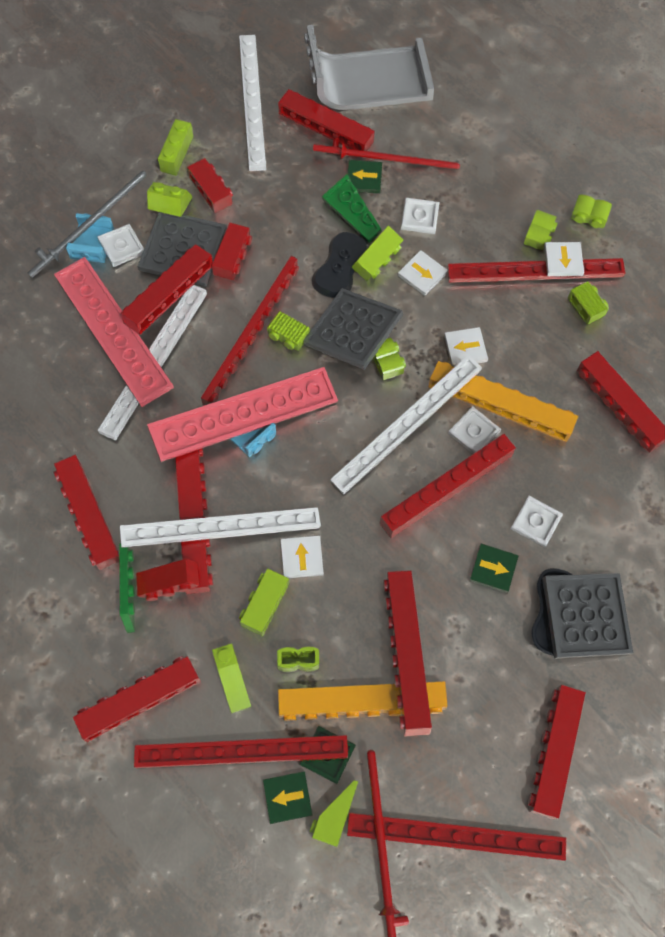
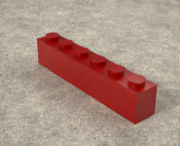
[278,89,375,151]
[121,244,213,335]
[577,351,665,453]
[53,454,119,570]
[73,656,201,742]
[528,685,586,820]

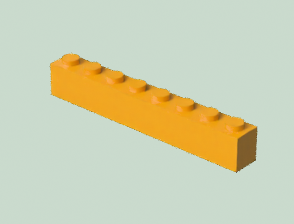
[428,361,578,442]
[278,681,448,721]

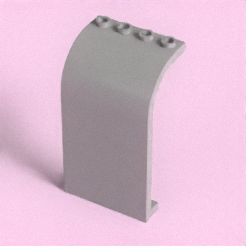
[304,25,434,110]

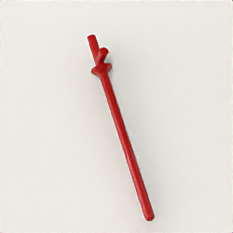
[313,138,460,169]
[367,750,409,937]

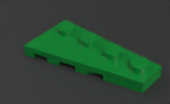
[322,174,382,243]
[119,543,135,633]

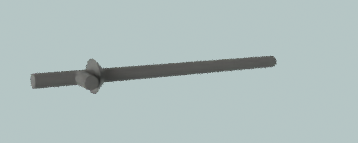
[27,171,147,278]

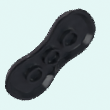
[312,232,369,298]
[531,568,573,656]

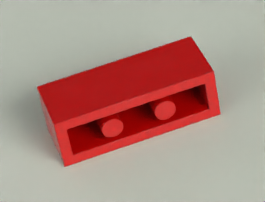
[187,158,233,213]
[212,222,252,280]
[136,559,199,601]

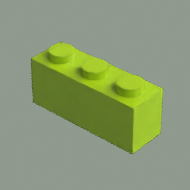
[158,119,194,176]
[351,225,403,281]
[239,568,290,637]

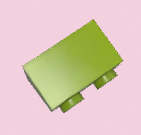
[147,182,192,217]

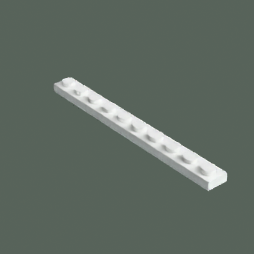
[239,35,266,171]
[98,285,207,441]
[330,355,482,495]
[120,507,321,548]

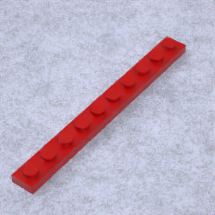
[201,256,299,406]
[447,258,626,283]
[134,735,348,768]
[347,813,566,861]

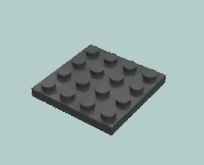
[137,212,227,287]
[303,288,403,370]
[542,573,633,659]

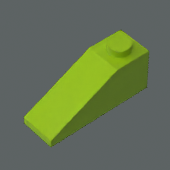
[212,643,251,713]
[310,780,358,847]

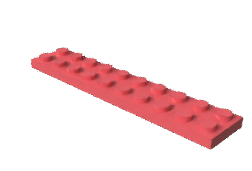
[54,257,174,407]
[147,367,338,462]

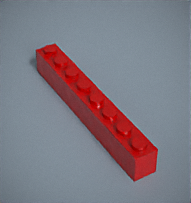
[379,434,516,538]
[176,448,213,594]
[383,570,432,736]

